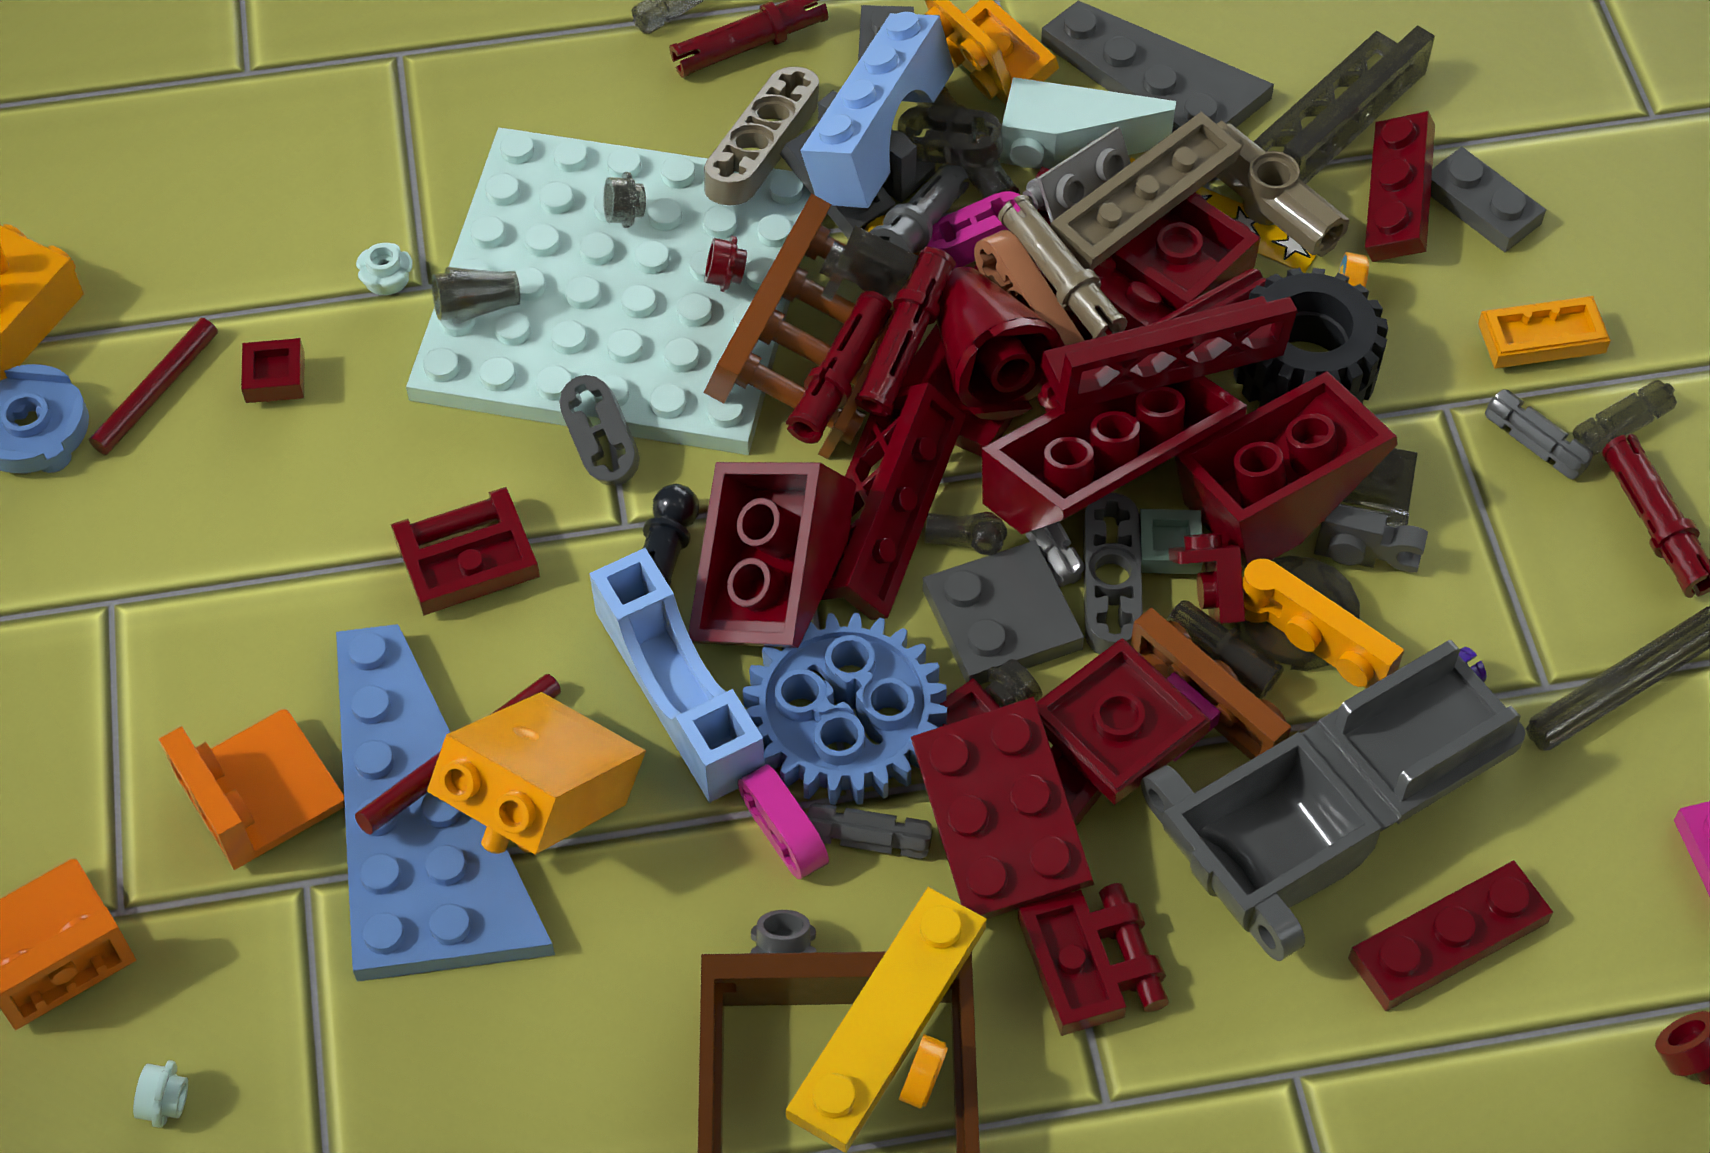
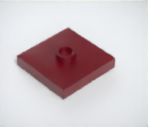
[1036,638,1211,805]

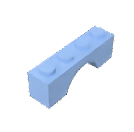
[800,12,954,208]
[589,548,765,803]

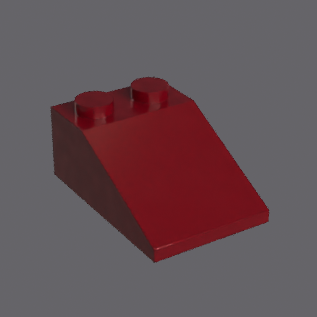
[1175,371,1398,568]
[688,462,857,648]

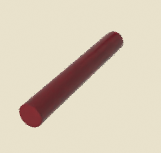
[89,318,218,455]

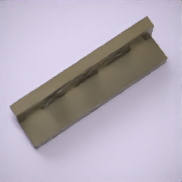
[1050,111,1243,270]

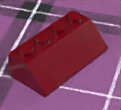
[982,376,1247,534]

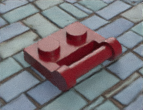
[390,487,540,616]

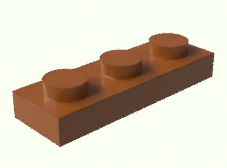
[1130,607,1291,760]

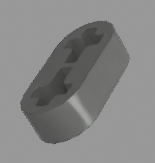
[559,375,640,486]

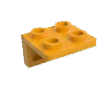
[924,0,1059,105]

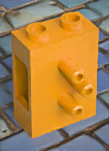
[0,224,84,381]
[427,692,646,855]

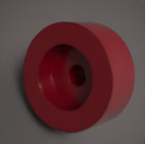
[1655,1011,1710,1085]

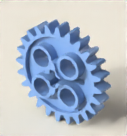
[743,613,947,805]

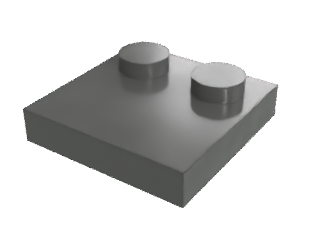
[923,540,1084,684]

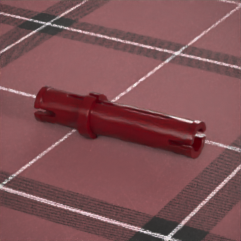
[669,0,829,78]
[855,247,956,417]
[786,291,893,444]
[1601,434,1710,598]

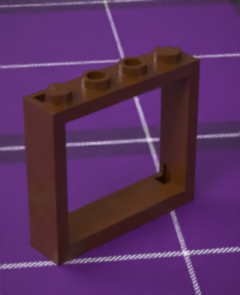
[698,951,980,1153]

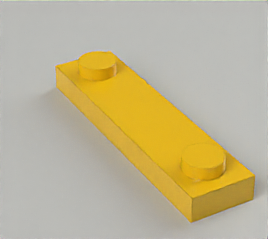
[786,887,987,1153]

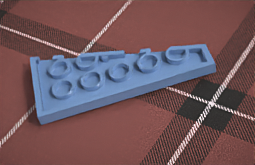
[336,624,555,982]

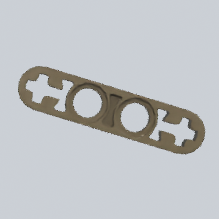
[704,67,819,206]

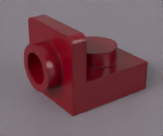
[1169,533,1245,623]

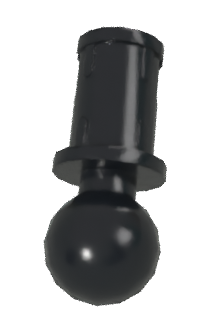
[642,483,699,587]

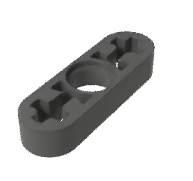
[1083,493,1143,655]

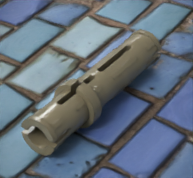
[998,195,1128,339]

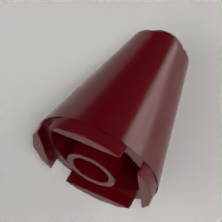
[936,267,1065,421]

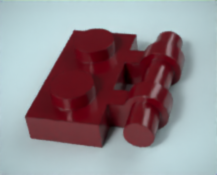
[1018,883,1169,1036]

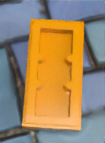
[1478,296,1611,369]

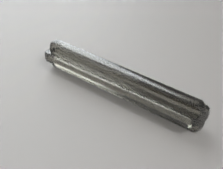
[1526,606,1710,751]

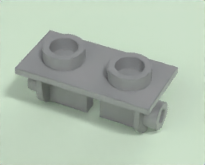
[1022,127,1131,222]

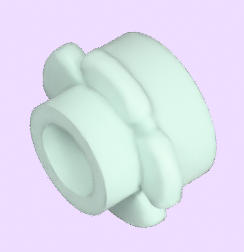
[356,243,412,295]
[133,1060,188,1128]

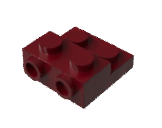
[1110,192,1261,310]

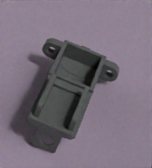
[1141,640,1526,961]

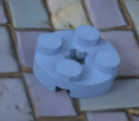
[0,364,89,474]

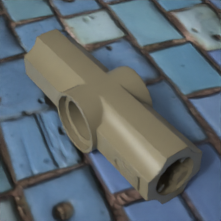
[1216,120,1349,257]

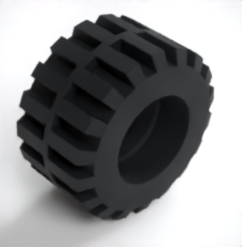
[1233,268,1388,408]

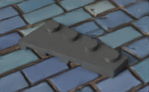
[1041,0,1274,133]

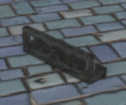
[1253,25,1435,184]

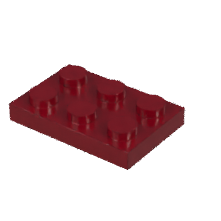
[911,697,1095,919]

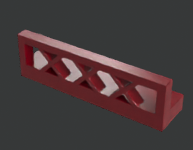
[1041,296,1297,412]
[821,382,966,620]

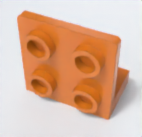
[159,709,345,870]
[0,859,137,1031]

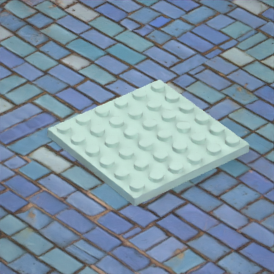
[406,127,811,455]

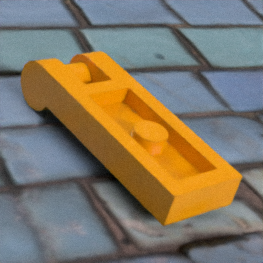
[1243,558,1405,688]

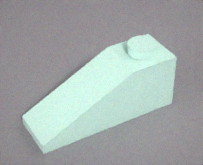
[999,77,1176,169]

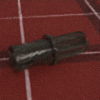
[1167,600,1284,700]

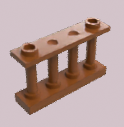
[703,193,915,459]

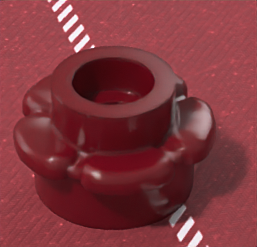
[704,235,747,292]

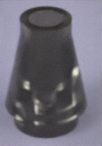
[432,267,520,325]

